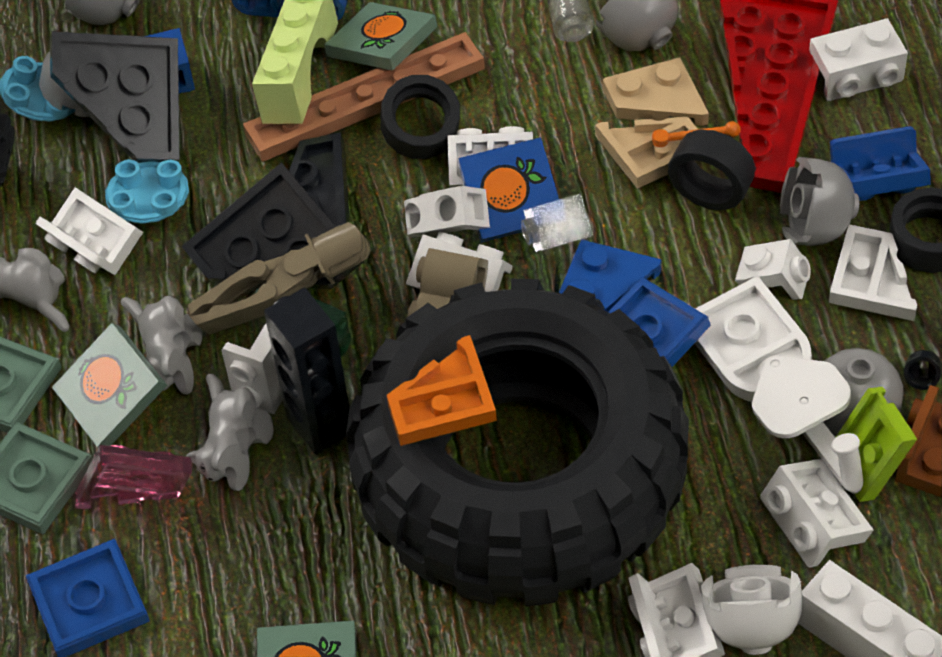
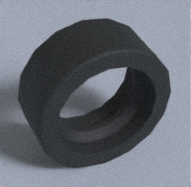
[381,75,460,159]
[668,129,756,210]
[889,187,942,273]

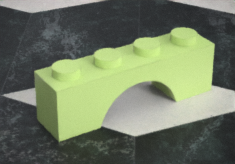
[252,0,338,124]

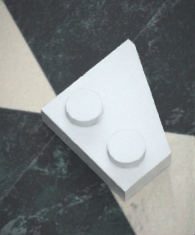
[829,224,917,321]

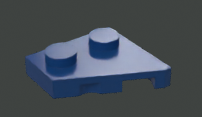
[559,239,662,312]

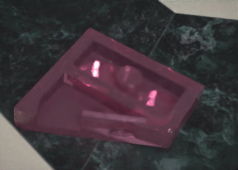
[75,445,192,509]

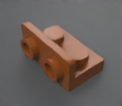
[895,385,942,497]

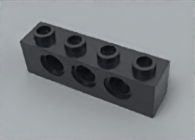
[264,287,350,455]

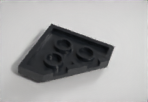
[50,31,180,162]
[181,162,364,289]

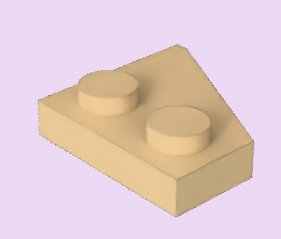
[602,57,709,126]

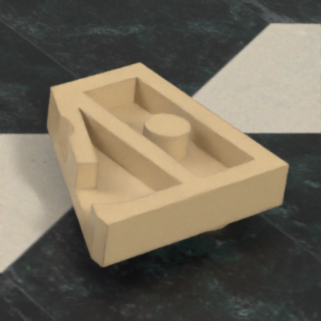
[595,117,698,189]

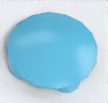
[0,56,76,122]
[105,159,189,224]

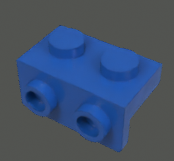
[830,126,931,201]

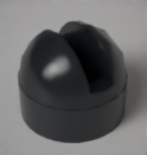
[904,350,942,390]

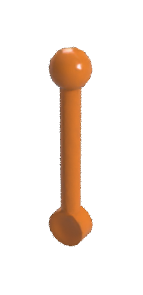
[652,121,741,147]

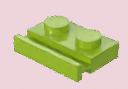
[835,386,917,502]

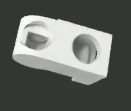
[404,185,490,237]

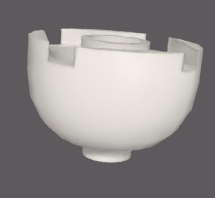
[701,565,802,655]

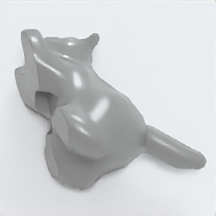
[0,248,70,332]
[121,296,203,394]
[186,374,274,491]

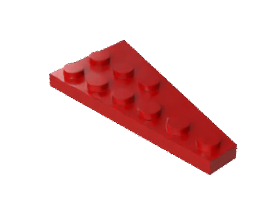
[719,0,838,193]

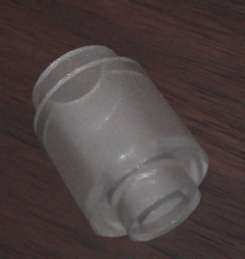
[547,0,594,42]

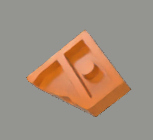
[387,335,497,446]

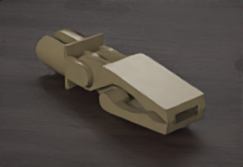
[188,222,371,335]

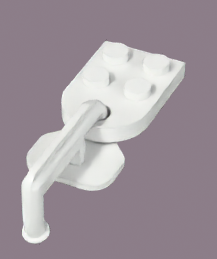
[694,276,863,494]

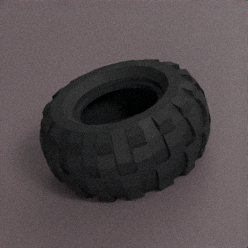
[346,278,689,607]

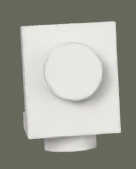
[735,239,811,300]

